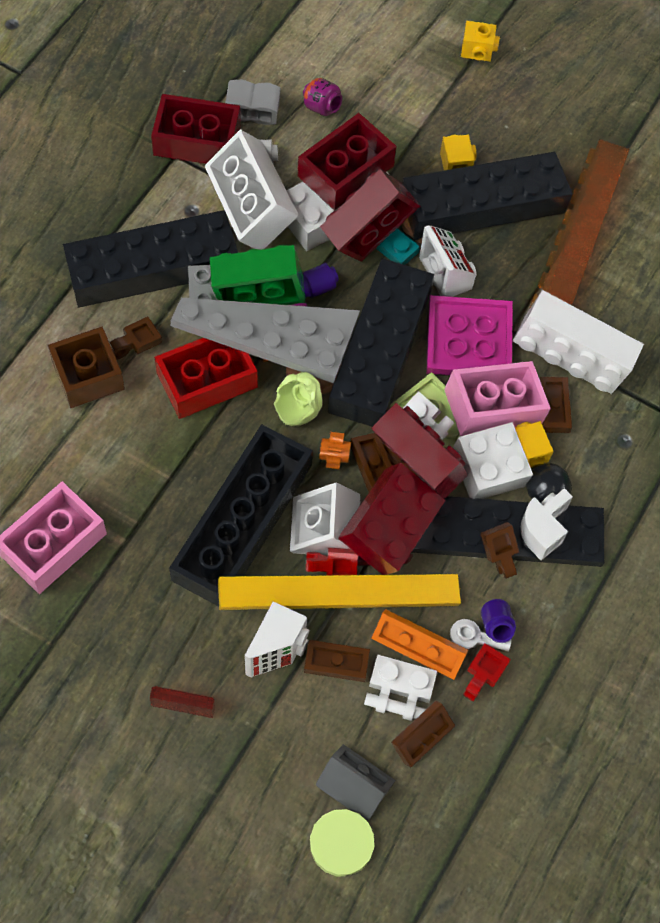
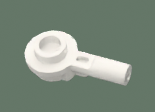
[450,619,511,652]

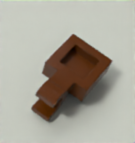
[110,316,162,360]
[481,522,519,579]

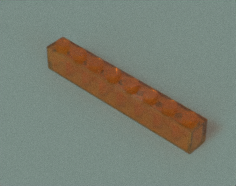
[529,139,630,309]

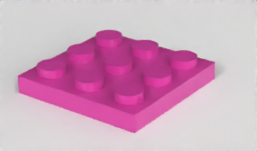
[426,295,513,375]

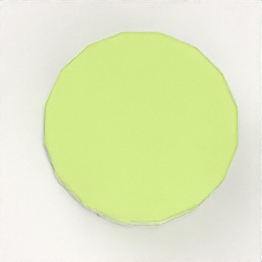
[310,809,375,877]

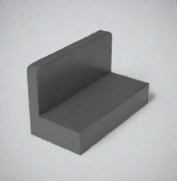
[316,744,396,821]

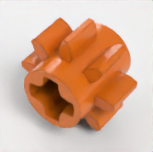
[319,432,351,469]

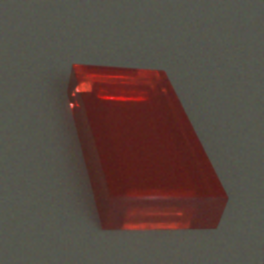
[150,686,215,718]

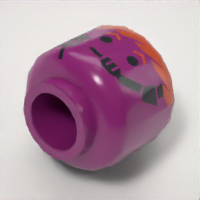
[303,77,342,116]

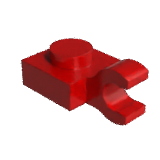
[306,548,358,576]
[463,643,511,702]

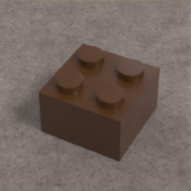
[48,326,125,409]

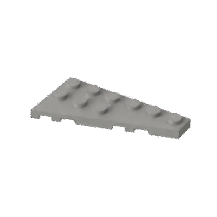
[170,297,360,383]

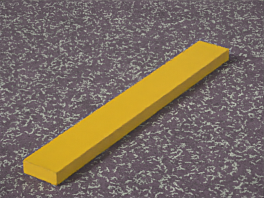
[218,574,461,610]

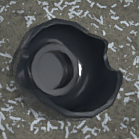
[526,463,572,503]

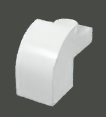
[521,488,573,560]

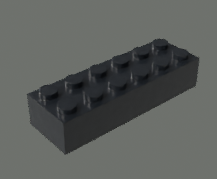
[402,151,573,241]
[63,210,238,308]
[328,258,435,427]
[169,424,313,607]

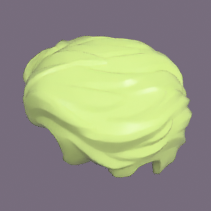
[274,372,323,426]

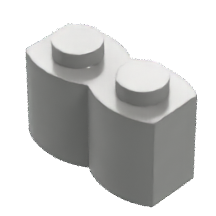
[225,79,281,125]

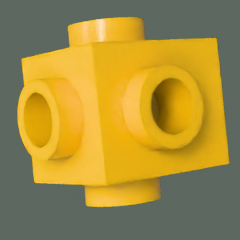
[461,20,500,62]

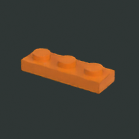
[371,609,468,680]

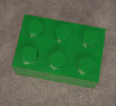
[210,245,306,305]

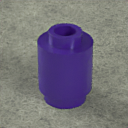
[303,263,339,299]
[481,599,516,643]

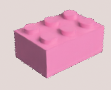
[444,361,551,436]
[0,482,107,595]

